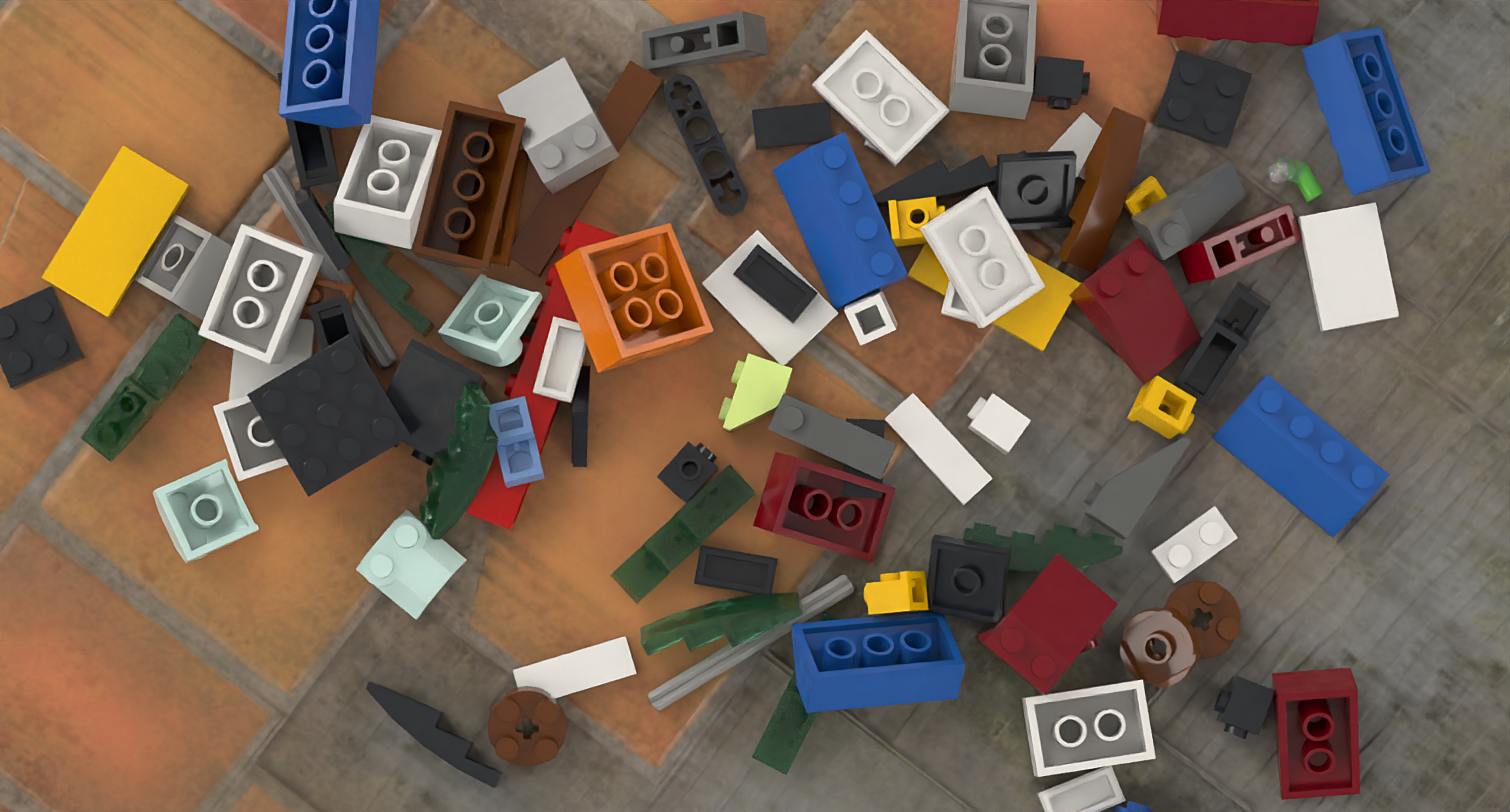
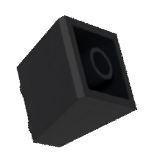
[386,339,488,466]

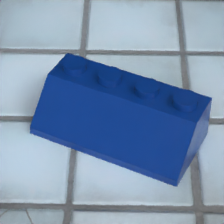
[279,0,380,129]
[1302,27,1431,196]
[773,132,908,310]
[1212,374,1390,537]
[791,612,965,713]

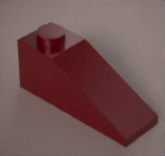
[1177,203,1302,284]

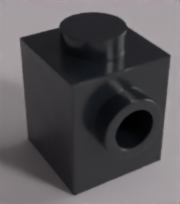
[1031,56,1090,110]
[657,441,718,504]
[1214,676,1275,739]

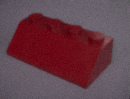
[1156,0,1319,46]

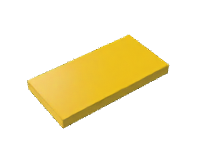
[41,146,191,318]
[907,208,1081,352]

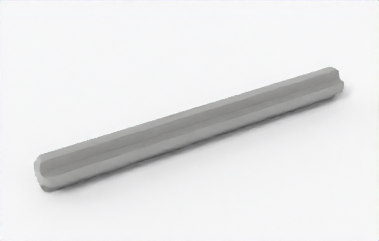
[263,166,398,370]
[648,575,854,711]

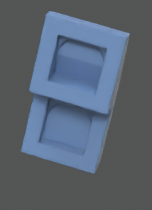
[487,396,545,488]

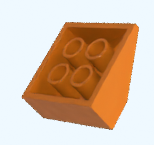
[555,223,714,373]

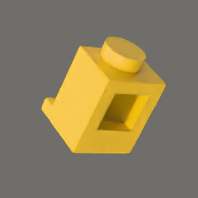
[888,197,946,247]
[1127,375,1197,439]
[864,571,928,615]

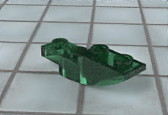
[80,313,209,462]
[419,384,499,540]
[962,522,1123,573]

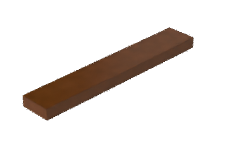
[510,60,663,277]

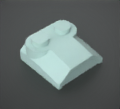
[438,274,543,367]
[153,459,259,563]
[356,509,467,620]

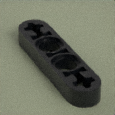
[664,75,748,216]

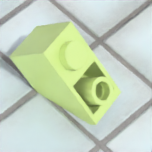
[718,353,793,433]

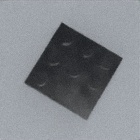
[247,334,411,497]

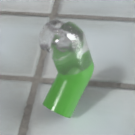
[1268,157,1324,202]

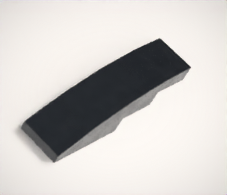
[873,150,1026,207]
[366,681,503,788]

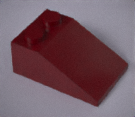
[1069,237,1202,385]
[753,451,896,563]
[981,553,1118,695]
[1272,667,1360,800]

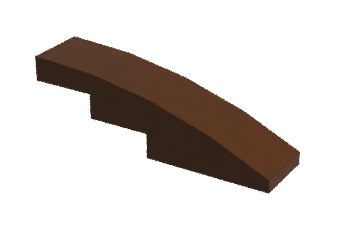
[1058,107,1146,272]

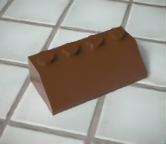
[412,101,526,271]

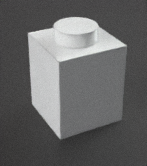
[844,289,898,346]
[967,393,1031,455]

